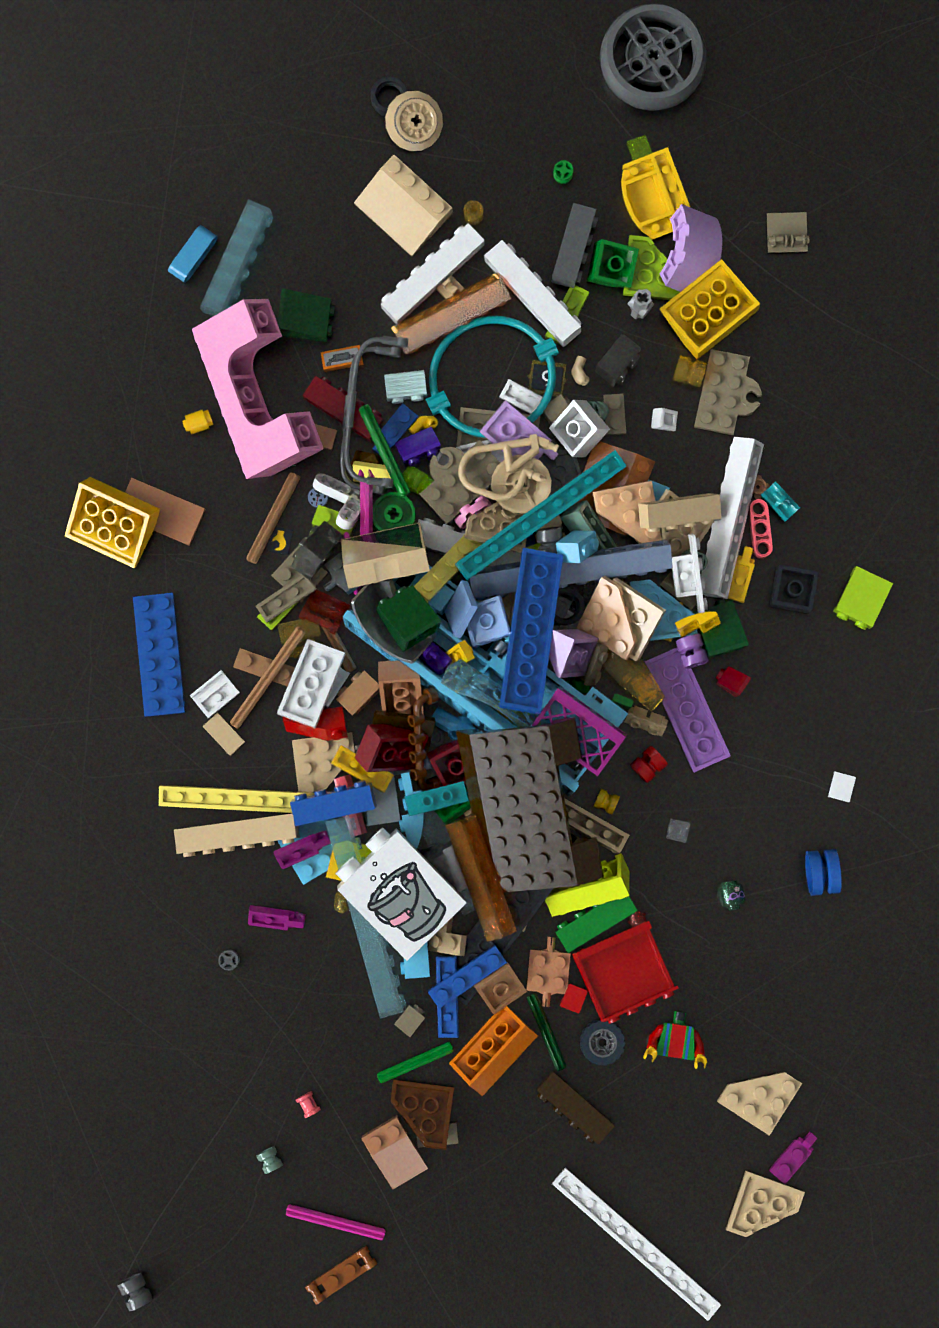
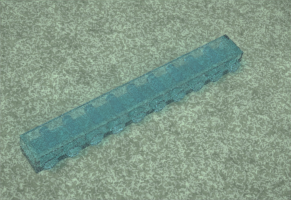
[325,815,406,1019]

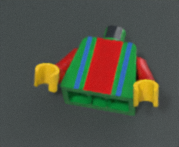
[643,1011,707,1069]

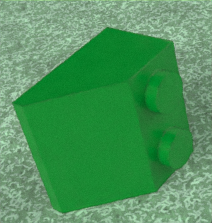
[587,239,639,288]

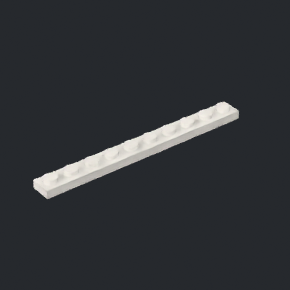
[552,1167,721,1321]

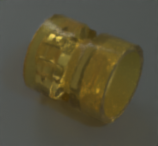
[673,355,707,387]

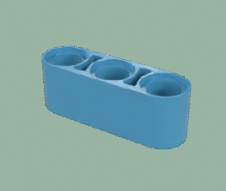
[168,225,218,283]

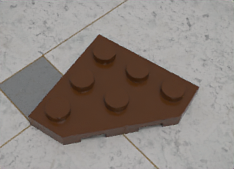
[390,1080,454,1150]

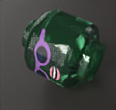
[717,880,746,911]

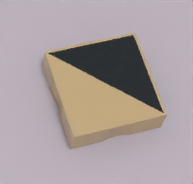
[341,523,430,589]

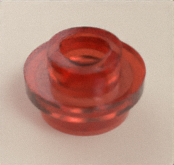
[627,910,647,928]

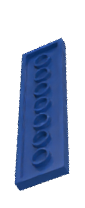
[499,548,563,714]

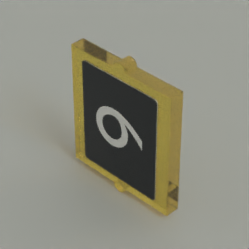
[528,360,567,396]

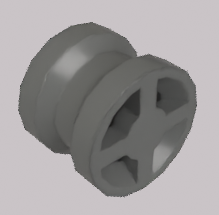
[218,949,240,971]

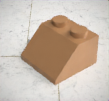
[336,671,380,717]

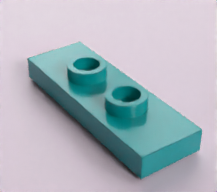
[404,781,469,816]

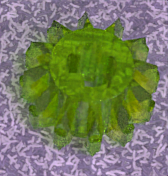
[402,466,434,496]

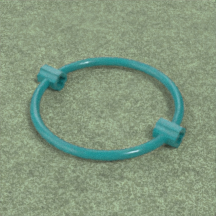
[426,316,559,438]

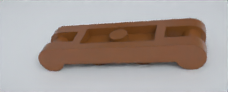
[305,1246,377,1305]

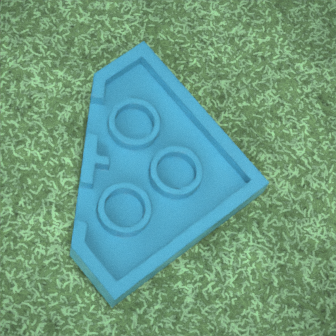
[630,580,698,641]

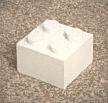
[549,400,610,457]

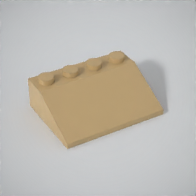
[354,155,453,256]

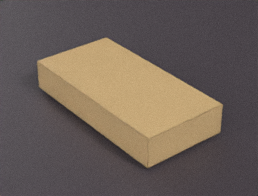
[203,713,245,756]

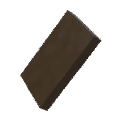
[372,710,436,754]

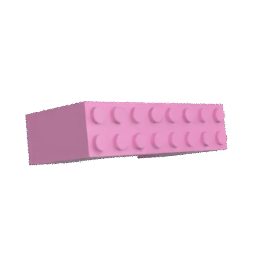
[192,299,323,479]

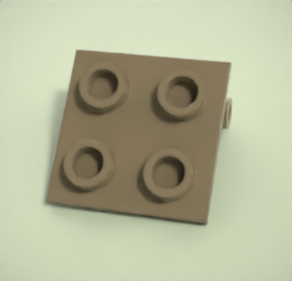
[767,212,809,253]

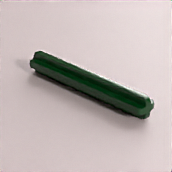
[527,993,566,1071]

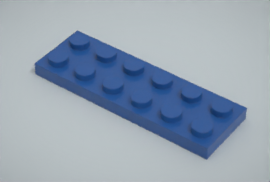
[133,593,186,717]

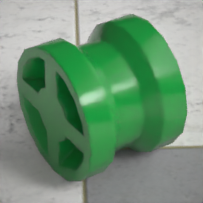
[553,160,573,184]

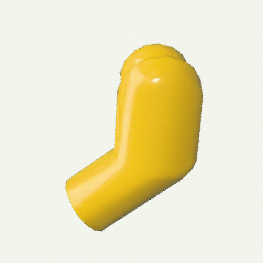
[408,416,438,434]

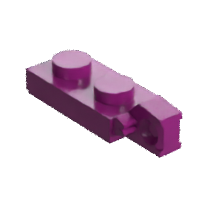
[273,830,331,869]
[248,905,306,931]
[769,1131,817,1184]

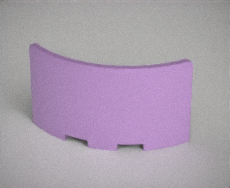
[659,204,722,292]

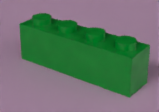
[555,896,638,953]

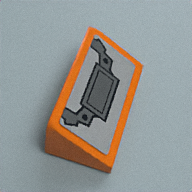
[321,345,363,372]

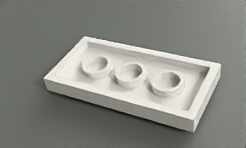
[277,639,345,728]

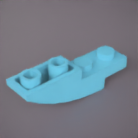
[398,772,424,849]

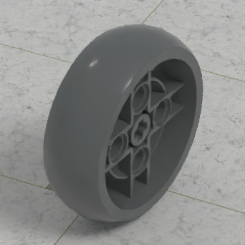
[600,3,707,111]

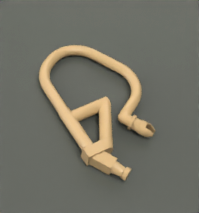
[458,434,559,501]

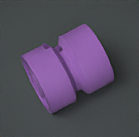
[676,634,709,669]

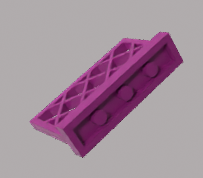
[532,686,628,776]

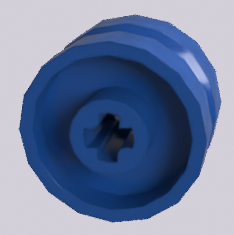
[805,849,841,896]

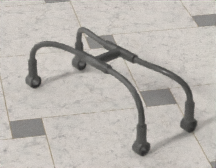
[340,336,409,495]

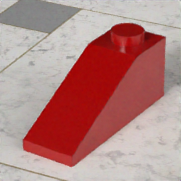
[283,707,348,741]

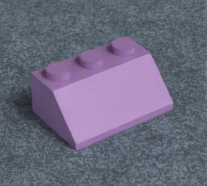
[549,629,599,678]

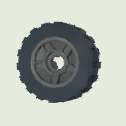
[580,1020,625,1066]

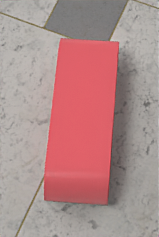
[748,499,773,559]

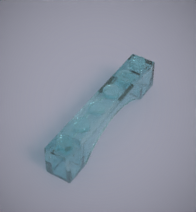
[441,659,550,727]

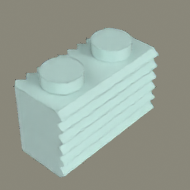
[384,370,427,404]

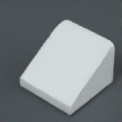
[651,408,678,431]

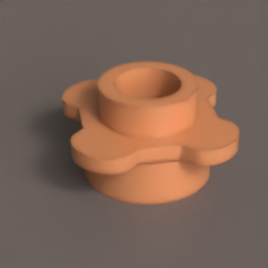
[753,475,770,499]

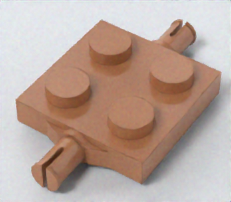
[527,937,571,1007]

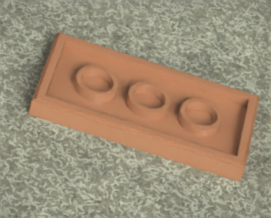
[125,478,206,546]

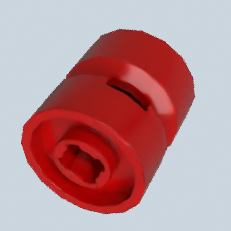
[630,745,668,783]

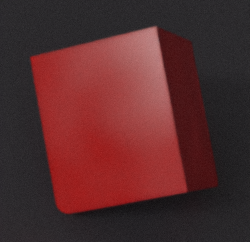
[559,984,588,1014]

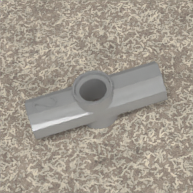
[628,289,654,319]

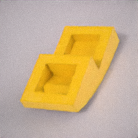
[675,612,721,637]

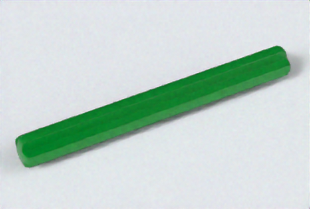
[359,404,410,497]

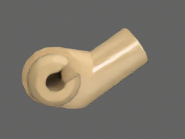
[571,356,589,386]

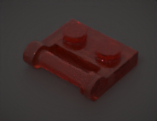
[299,590,350,635]

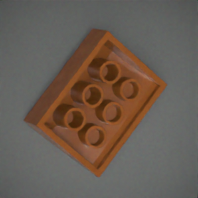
[573,441,655,537]

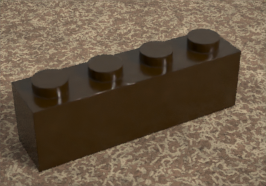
[536,1070,615,1145]

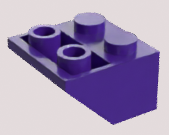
[395,427,441,468]

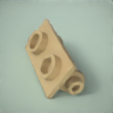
[624,706,668,736]

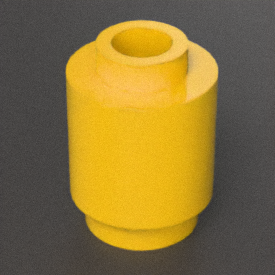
[182,409,213,434]

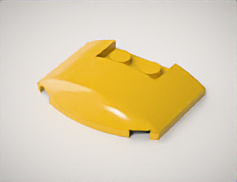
[621,147,691,240]

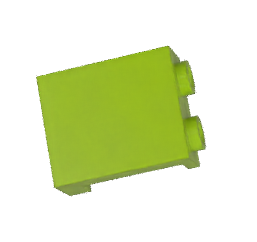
[833,566,893,630]

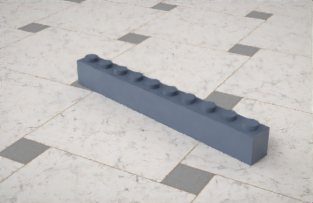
[468,540,673,600]

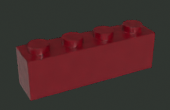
[302,376,383,442]

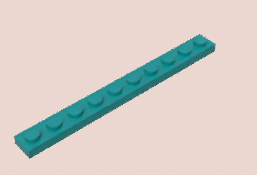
[455,450,627,581]

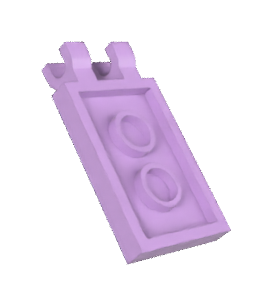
[479,401,558,460]

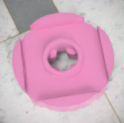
[454,496,492,529]

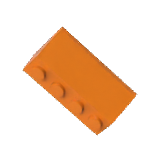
[449,1006,538,1096]

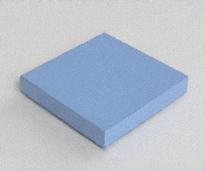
[444,580,478,638]
[467,595,510,648]

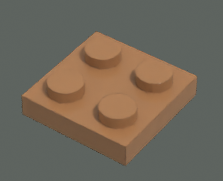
[474,962,527,1014]

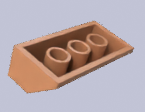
[378,661,424,715]

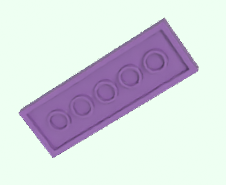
[644,647,731,773]

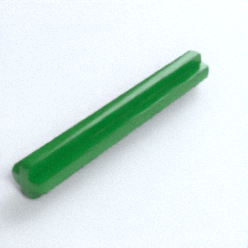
[377,1042,453,1083]

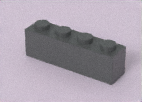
[551,203,598,288]

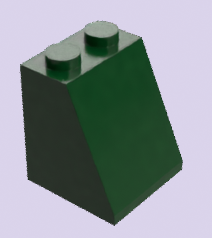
[277,288,335,342]
[376,585,441,652]
[693,599,749,659]

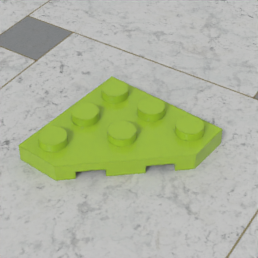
[623,235,680,300]

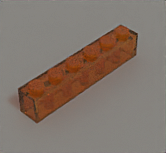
[391,272,511,354]
[445,815,517,941]

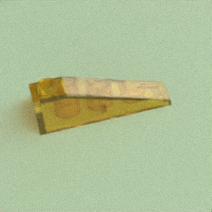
[601,649,665,712]

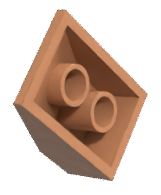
[361,1115,428,1189]

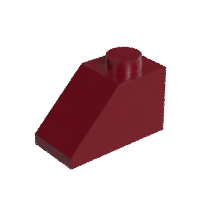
[715,666,751,697]

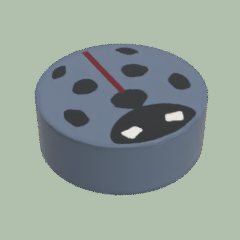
[308,488,328,508]

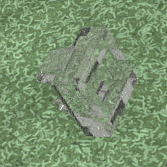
[666,819,690,843]

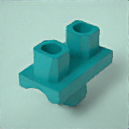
[760,481,800,522]

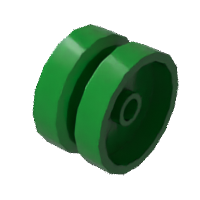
[373,492,416,531]

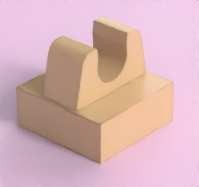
[436,275,465,304]

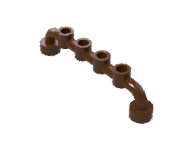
[408,687,442,791]

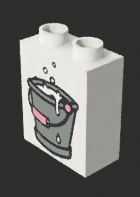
[336,828,467,961]

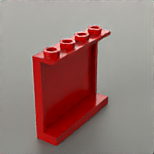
[572,921,679,1024]

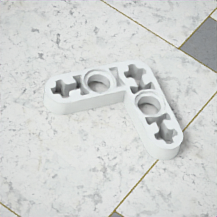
[313,473,360,529]

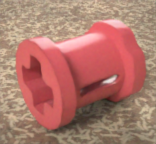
[296,1091,321,1118]

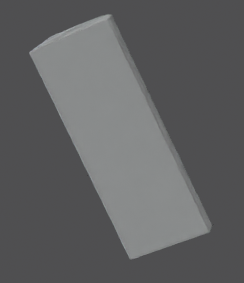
[354,745,400,826]

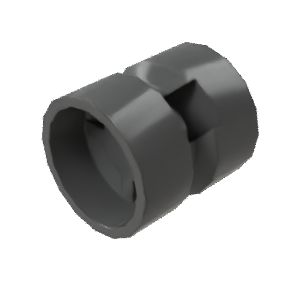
[536,527,563,554]
[117,1273,153,1312]

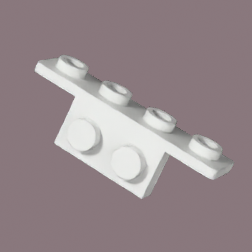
[672,533,708,613]

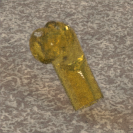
[334,891,348,913]

